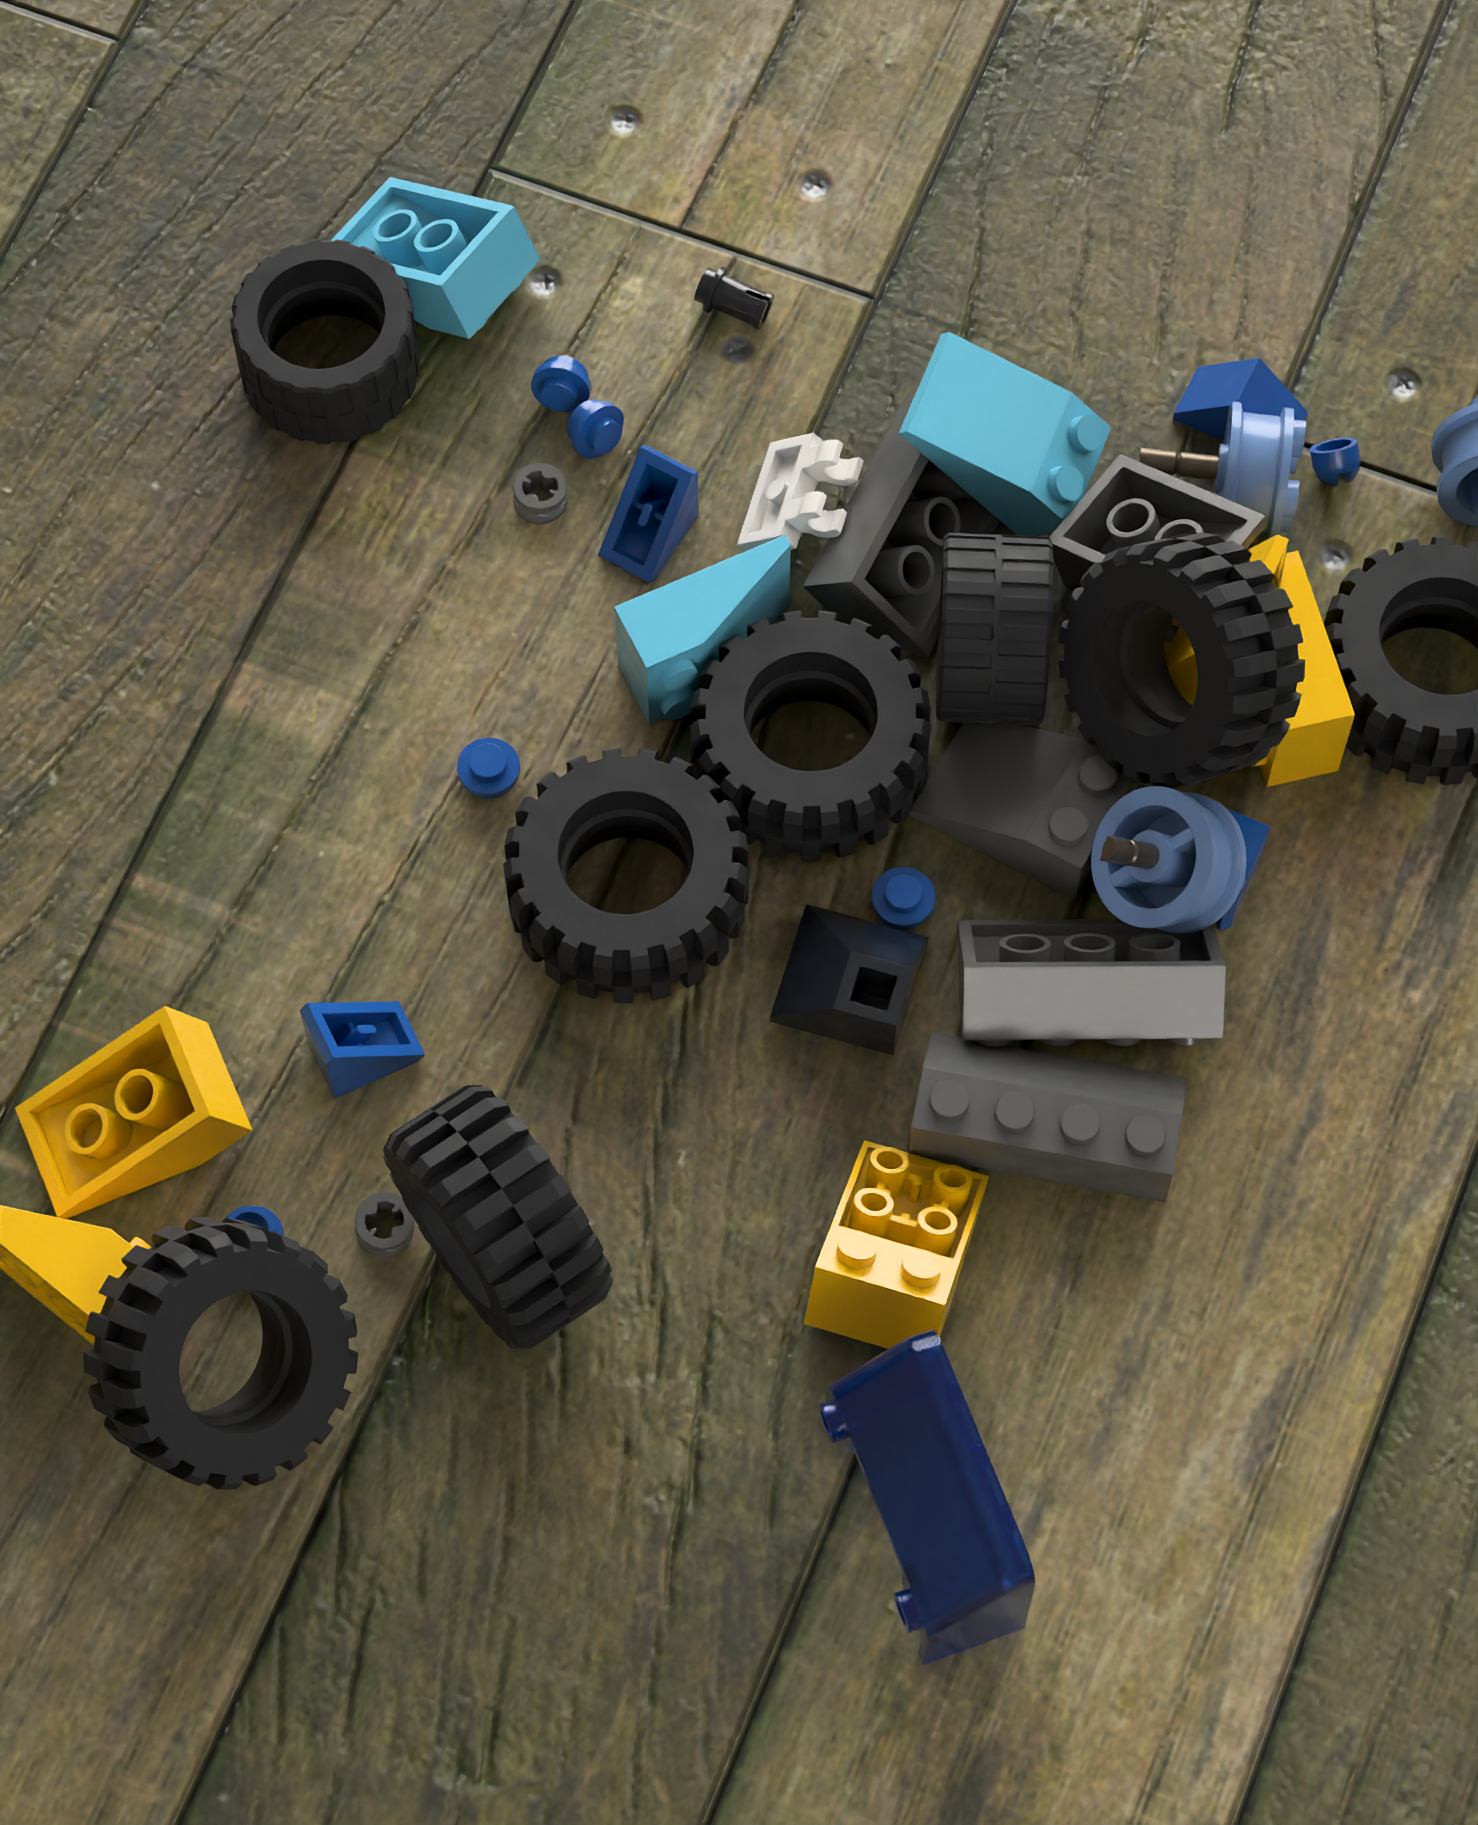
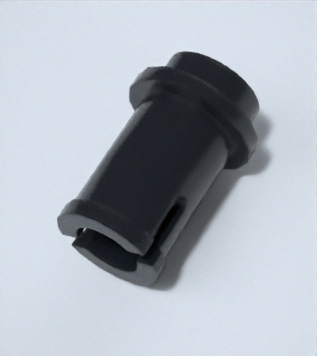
[694,267,775,330]

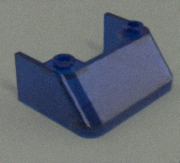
[819,1329,1036,1666]

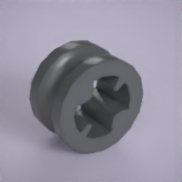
[513,463,567,525]
[355,1192,414,1257]

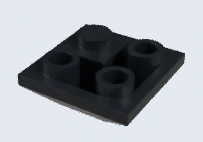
[770,904,929,1056]

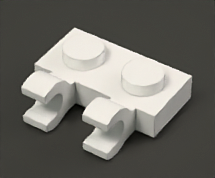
[737,432,863,551]

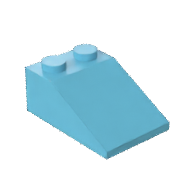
[331,177,541,339]
[898,332,1111,536]
[614,535,791,725]

